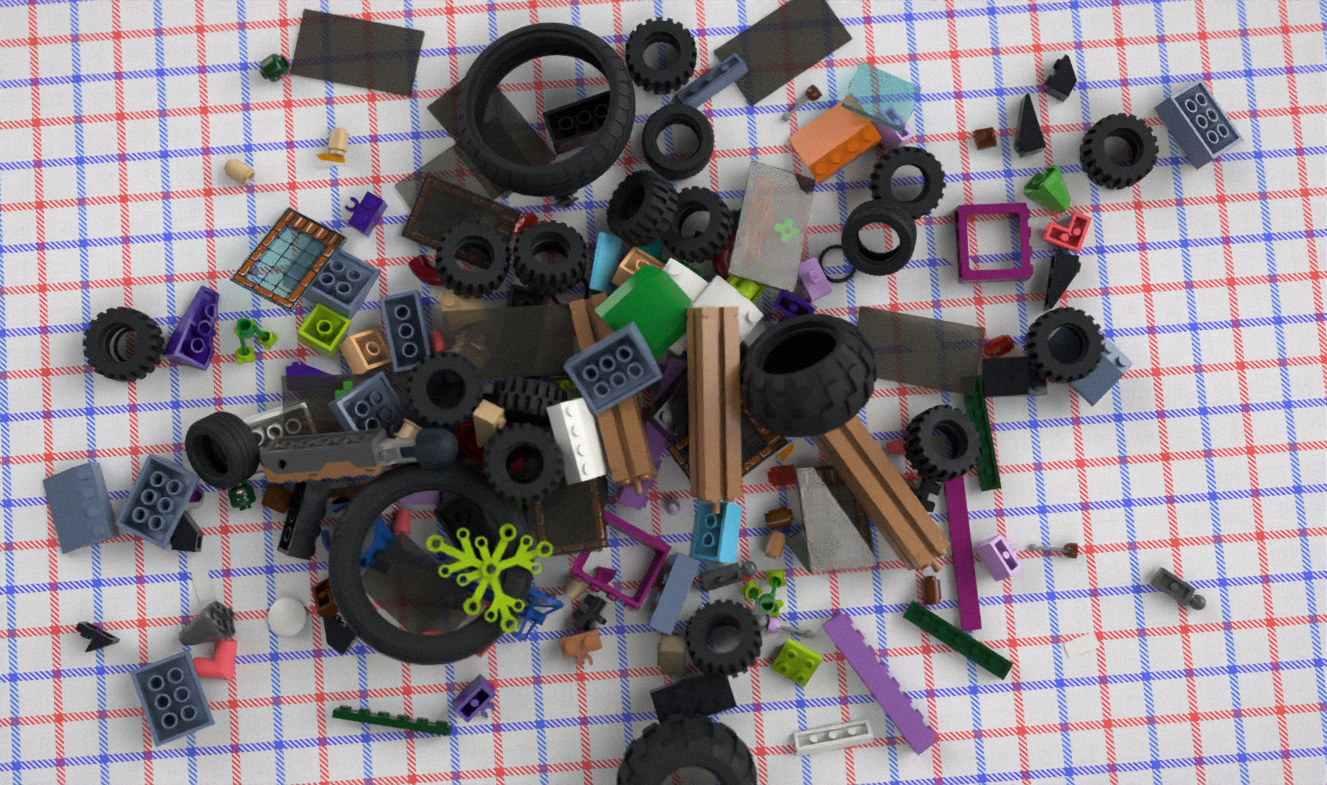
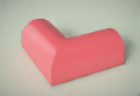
[1041,211,1092,254]
[193,640,238,681]

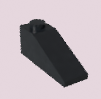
[1014,94,1046,158]
[1043,252,1081,311]

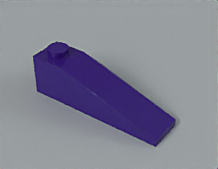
[163,285,219,371]

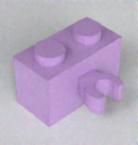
[871,107,913,152]
[792,257,832,303]
[975,534,1022,581]

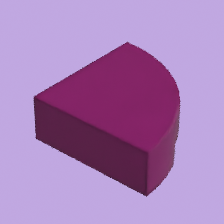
[596,566,617,584]

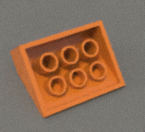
[788,95,882,185]

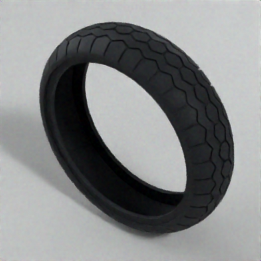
[457,22,636,197]

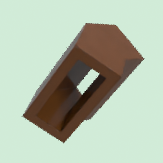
[261,484,293,514]

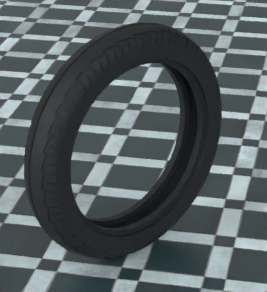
[328,462,534,665]

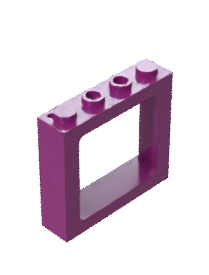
[954,203,1034,284]
[569,509,672,611]

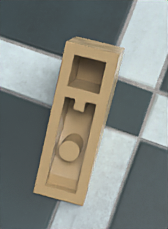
[473,400,506,448]

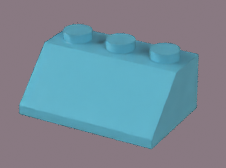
[589,232,626,296]
[691,501,743,563]

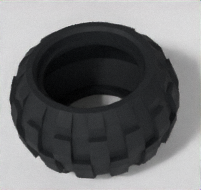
[740,314,877,438]
[616,714,758,785]

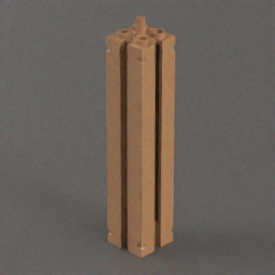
[569,292,658,495]
[686,307,742,513]
[811,415,951,573]

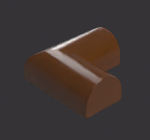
[330,484,367,505]
[311,578,338,619]

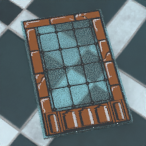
[230,207,348,313]

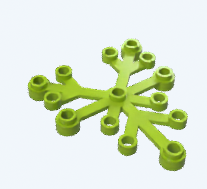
[427,524,553,632]

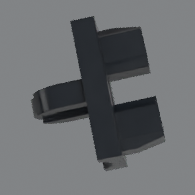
[909,477,941,512]
[572,594,607,631]

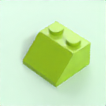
[297,303,352,360]

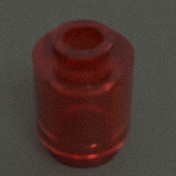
[512,211,539,236]
[984,334,1014,358]

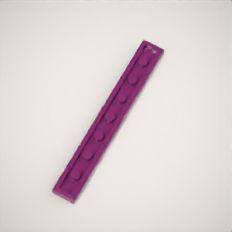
[943,475,982,631]

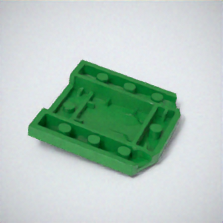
[594,264,694,360]

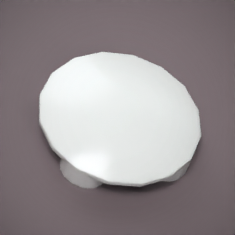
[268,597,308,636]

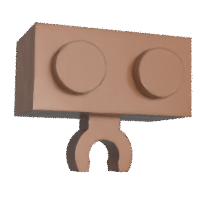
[559,628,603,668]

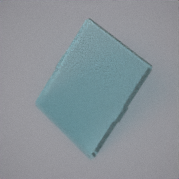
[841,62,921,133]

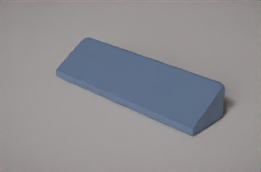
[675,52,748,108]

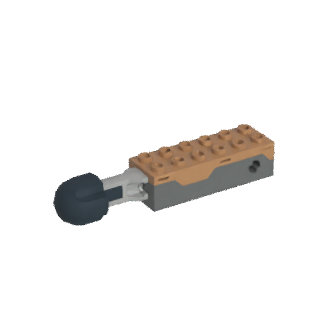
[259,428,458,484]

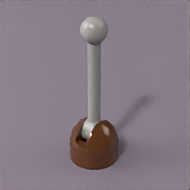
[782,84,822,121]
[1029,543,1078,559]

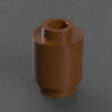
[764,506,794,530]
[920,576,942,605]

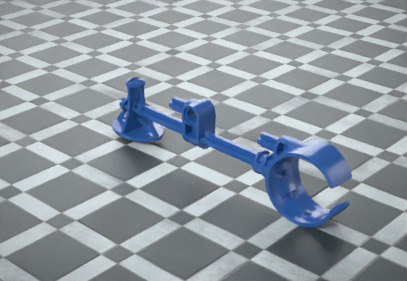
[321,502,564,641]

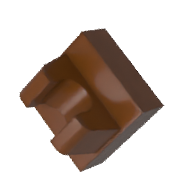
[973,127,997,150]

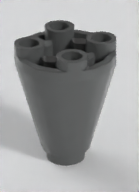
[179,601,236,646]

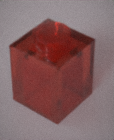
[767,464,796,487]

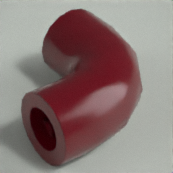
[712,233,741,281]
[408,255,445,286]

